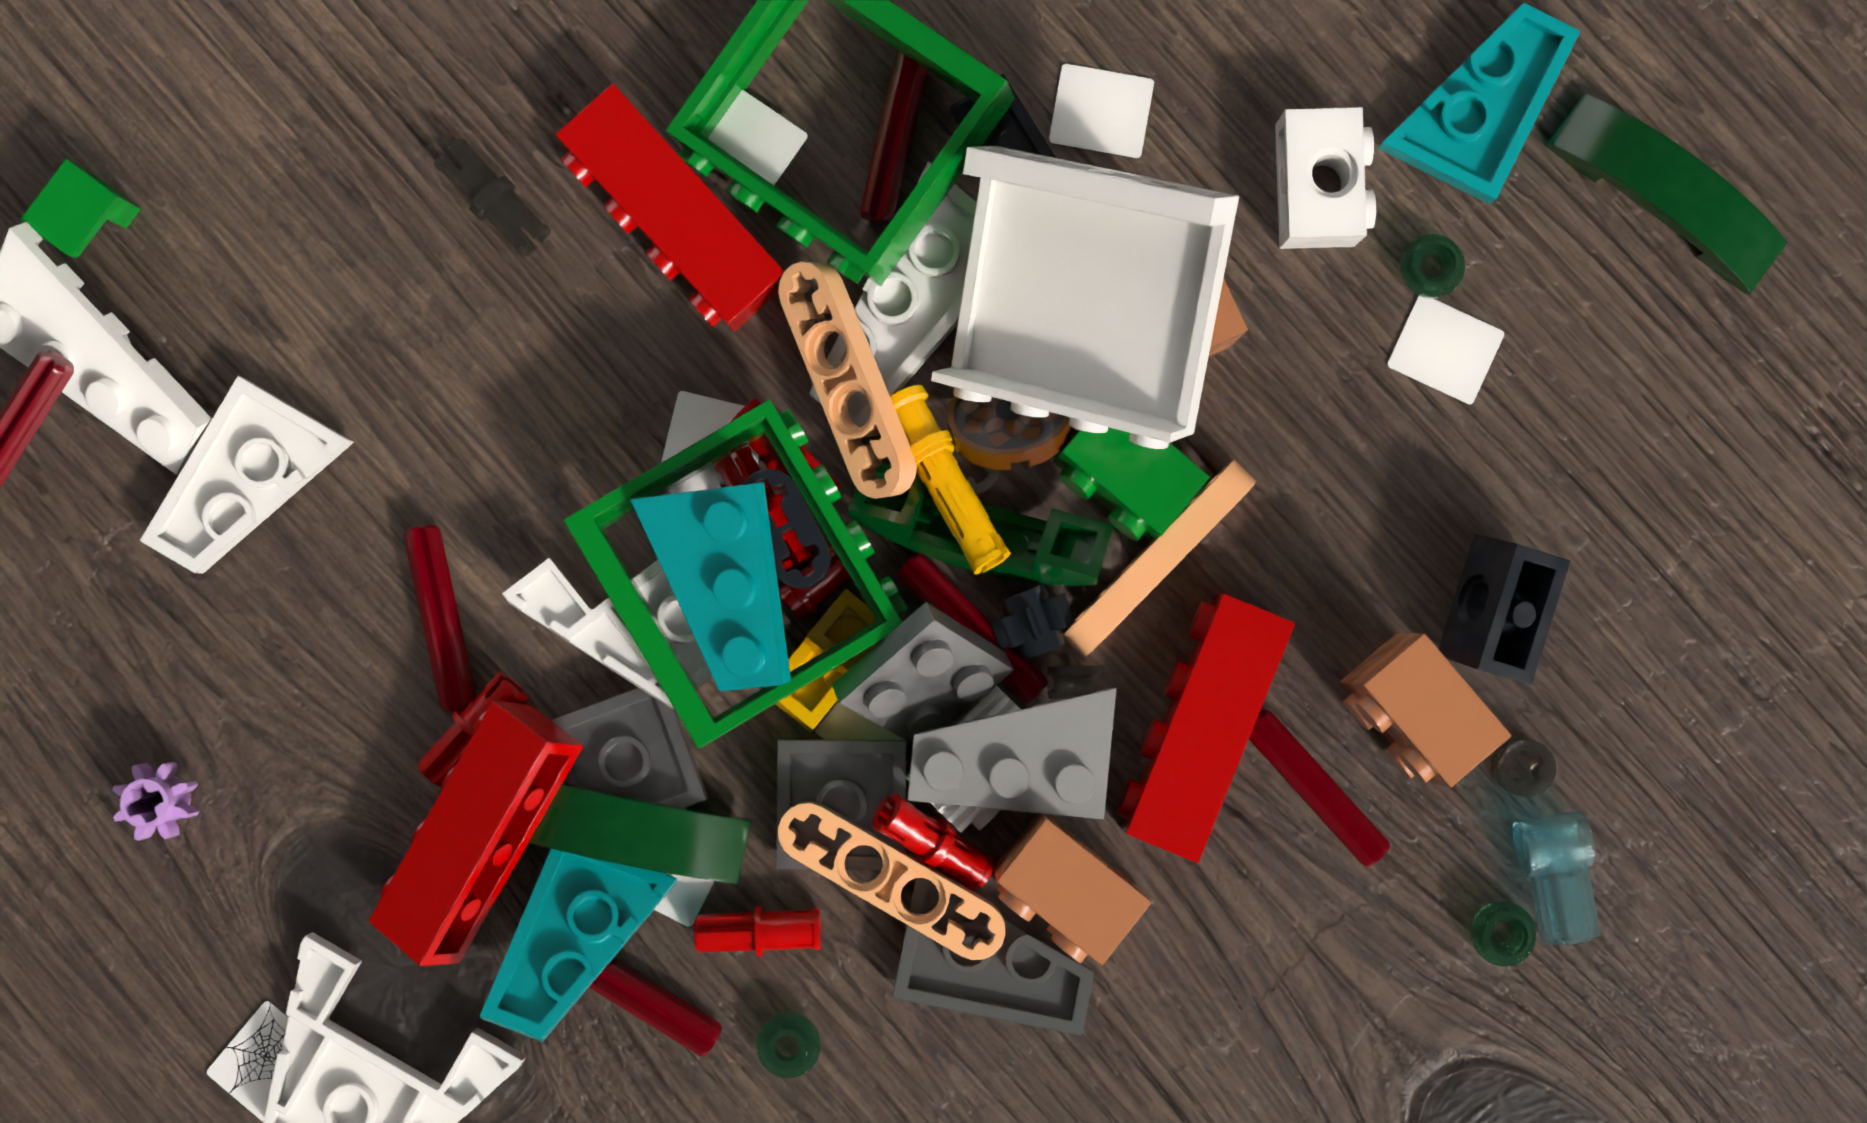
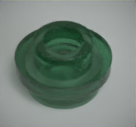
[1400,234,1465,299]
[1470,901,1536,967]
[757,1012,821,1078]

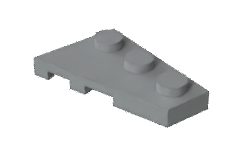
[908,688,1116,819]

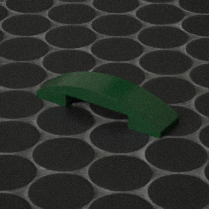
[1544,93,1788,295]
[848,462,1114,586]
[529,783,751,884]

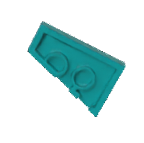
[1377,3,1581,205]
[630,482,791,691]
[480,849,677,1042]

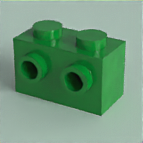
[1052,427,1210,543]

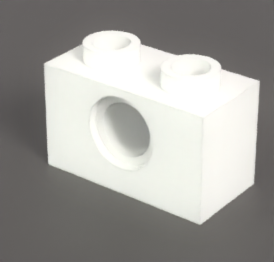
[1275,107,1376,249]

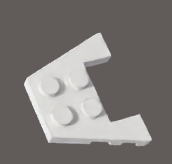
[502,465,721,709]
[263,932,527,1123]

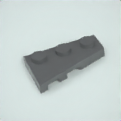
[893,878,1094,1036]

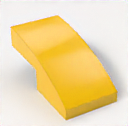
[775,589,880,733]

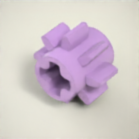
[112,762,199,841]

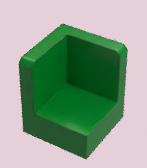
[20,159,141,258]

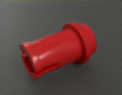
[779,543,850,620]

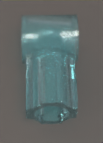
[1512,810,1601,945]

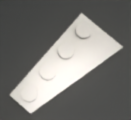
[809,162,977,427]
[0,222,212,475]

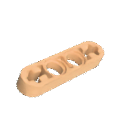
[778,262,917,499]
[1063,459,1257,658]
[778,801,1005,960]

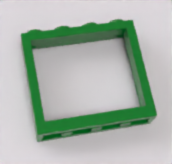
[666,0,1015,286]
[564,399,908,749]

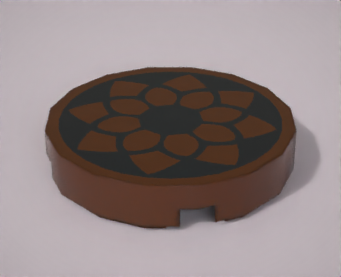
[947,396,1075,470]

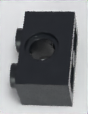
[1438,534,1571,685]

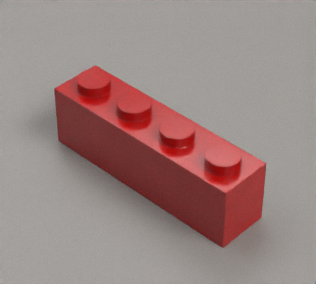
[555,83,784,332]
[1116,593,1295,863]
[368,700,584,966]

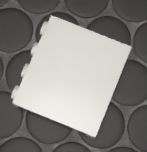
[931,146,1239,449]

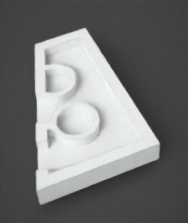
[140,376,354,574]

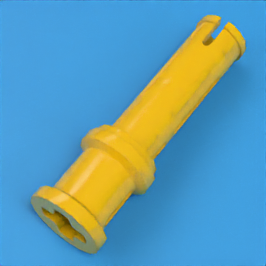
[890,385,1011,574]

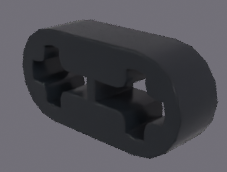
[743,469,831,589]

